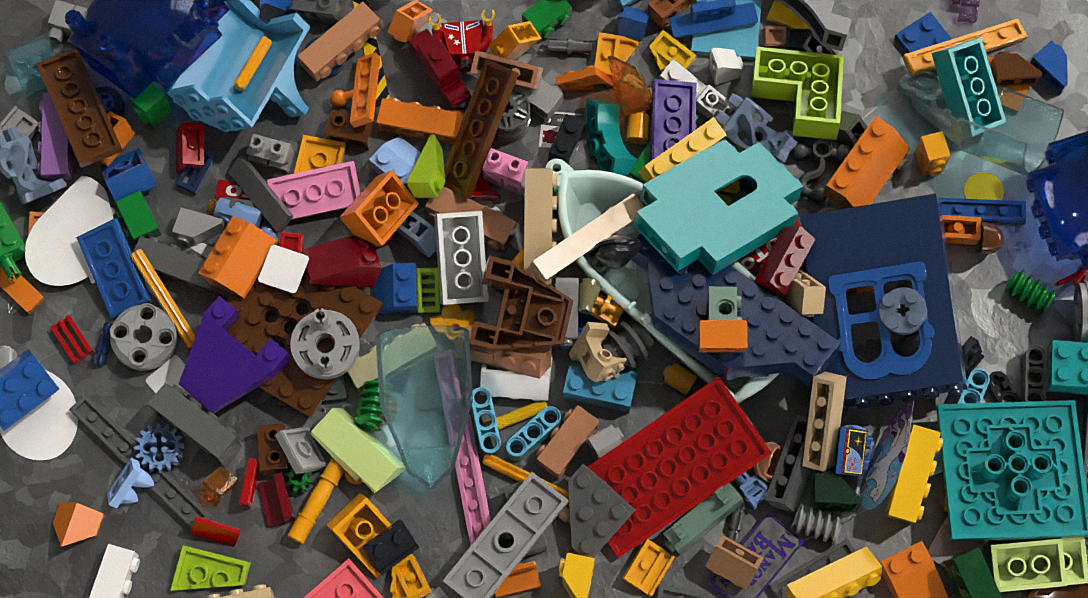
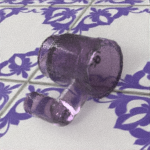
[952,0,980,23]

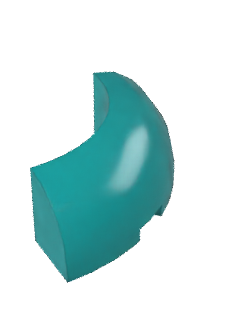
[585,98,637,176]

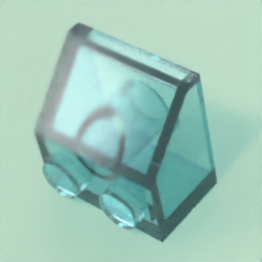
[7,35,57,97]

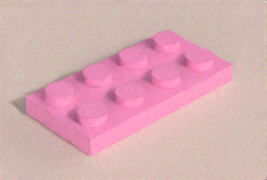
[267,161,361,221]

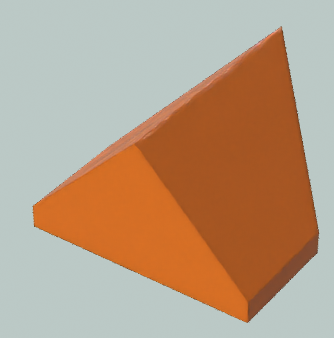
[53,501,104,547]

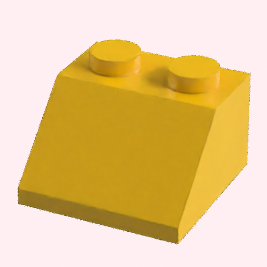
[559,553,595,598]

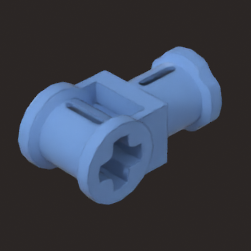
[734,471,769,510]

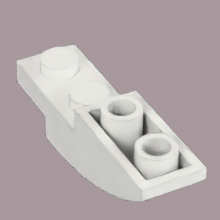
[658,59,731,119]

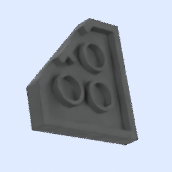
[568,464,636,558]

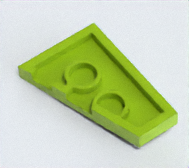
[170,545,251,591]

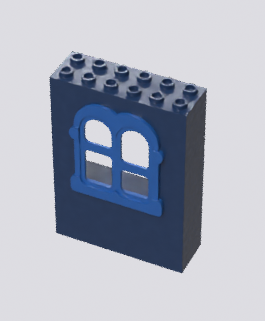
[800,193,968,412]

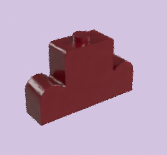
[408,29,471,111]

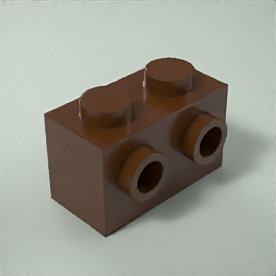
[325,109,376,150]
[257,423,291,475]

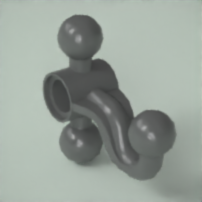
[791,139,852,203]

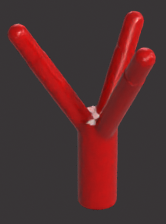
[1057,259,1088,286]

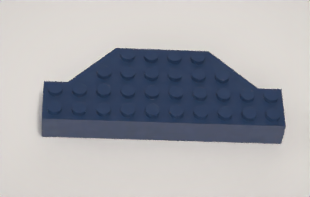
[631,233,841,387]

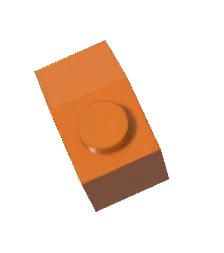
[387,0,433,43]

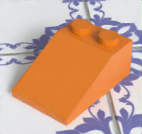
[880,541,948,598]

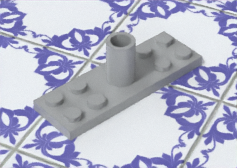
[443,472,569,598]

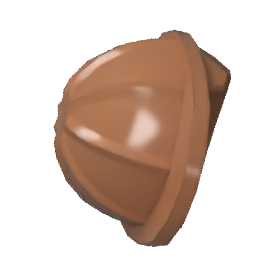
[753,442,783,484]

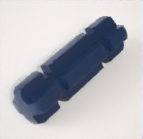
[91,322,113,366]

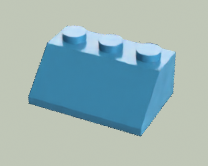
[563,360,639,413]

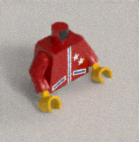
[428,9,495,72]

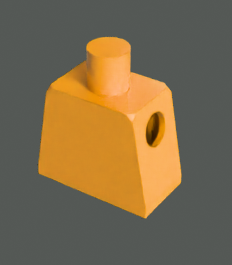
[489,21,542,60]

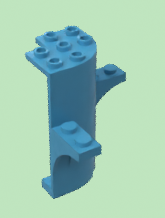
[166,0,310,132]

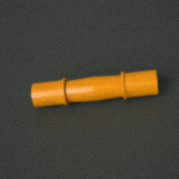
[287,457,345,544]

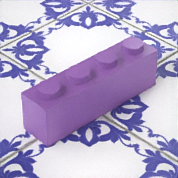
[38,92,73,182]

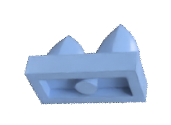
[107,458,154,508]

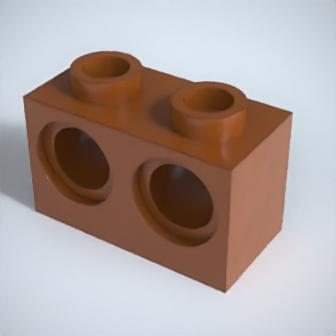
[648,0,694,29]

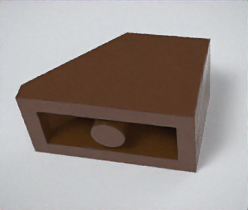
[991,51,1042,87]

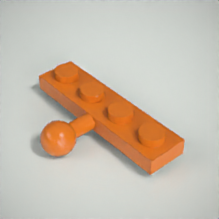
[330,52,380,128]

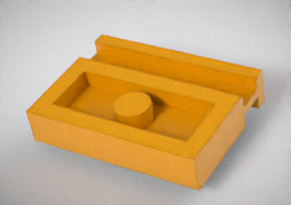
[622,539,675,597]

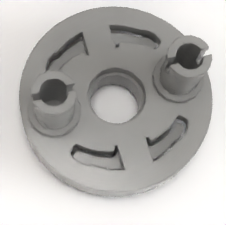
[290,308,360,379]

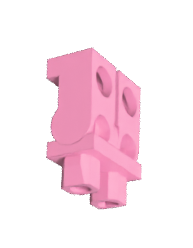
[482,148,528,195]

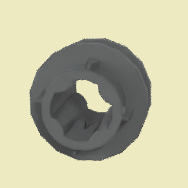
[601,320,655,370]

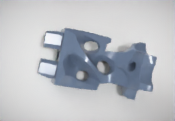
[711,93,798,162]
[0,126,67,204]

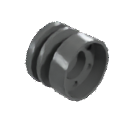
[494,87,531,143]

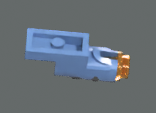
[207,197,278,241]

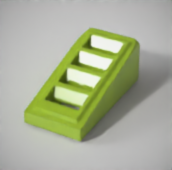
[416,268,440,313]

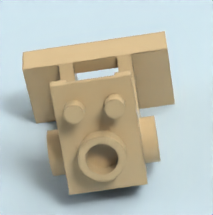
[569,322,627,382]

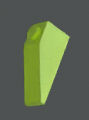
[406,134,445,198]

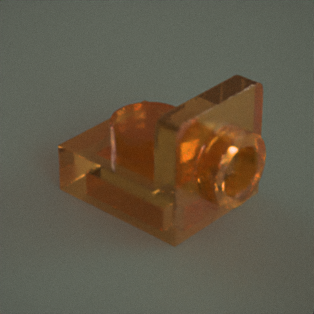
[200,465,238,507]

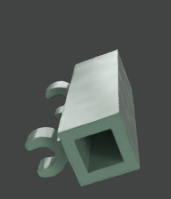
[663,483,744,555]

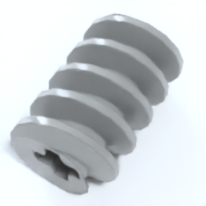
[791,503,842,546]

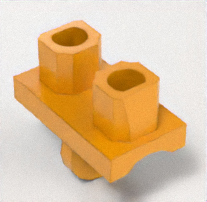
[587,293,624,328]

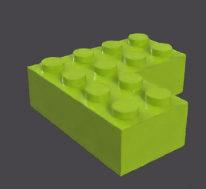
[751,47,844,140]

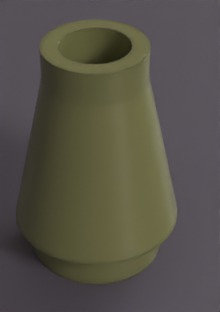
[578,278,601,314]

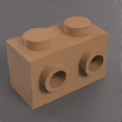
[705,535,764,590]

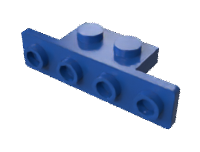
[669,0,758,38]

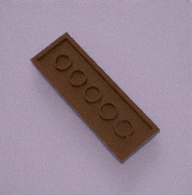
[36,48,123,168]
[444,59,519,199]

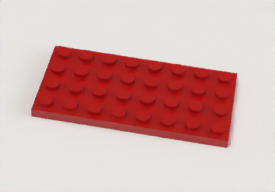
[566,377,772,558]

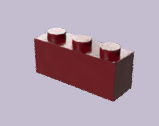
[754,226,815,296]

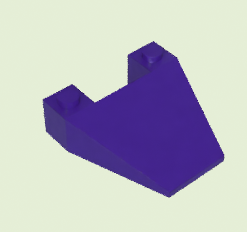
[179,296,291,414]

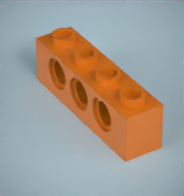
[943,215,981,245]

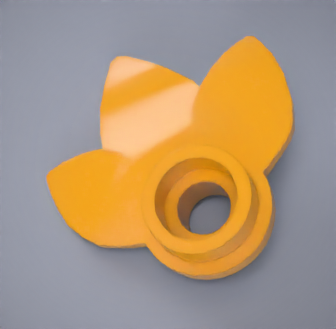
[430,304,475,342]

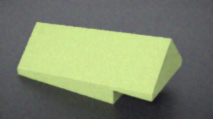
[310,408,408,493]
[990,537,1088,592]

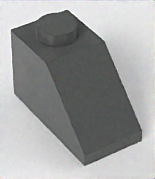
[837,111,867,149]

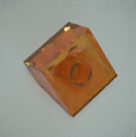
[608,56,652,116]

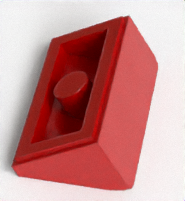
[191,516,241,546]

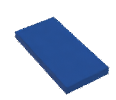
[76,219,152,319]

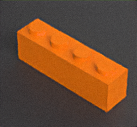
[376,98,465,144]

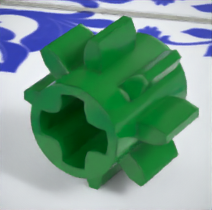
[285,466,313,493]

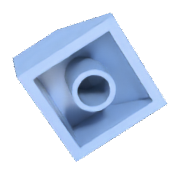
[369,136,421,191]

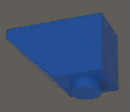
[1030,40,1068,95]

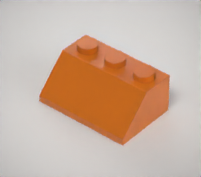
[339,170,419,247]
[198,216,278,299]

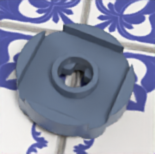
[879,288,927,335]

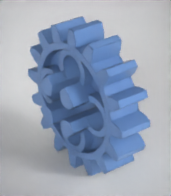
[134,423,185,474]

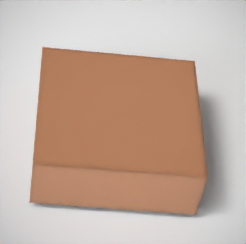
[764,26,786,49]

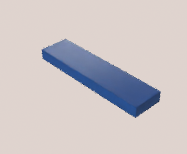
[938,198,1026,224]

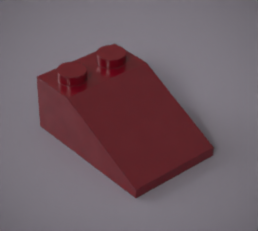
[302,236,382,287]

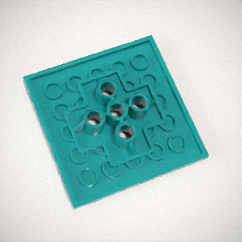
[936,400,1088,541]

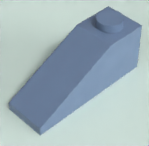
[396,211,437,258]

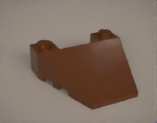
[466,256,574,354]

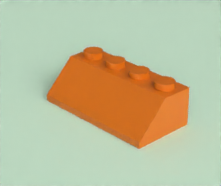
[824,116,910,208]

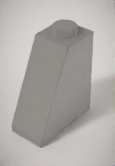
[556,278,579,346]

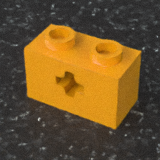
[915,131,951,177]

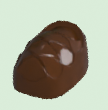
[976,222,1004,254]

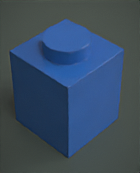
[616,6,651,41]

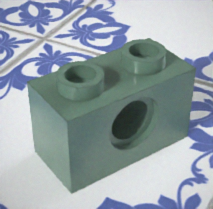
[708,286,742,320]

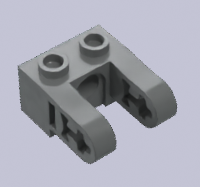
[288,0,350,25]

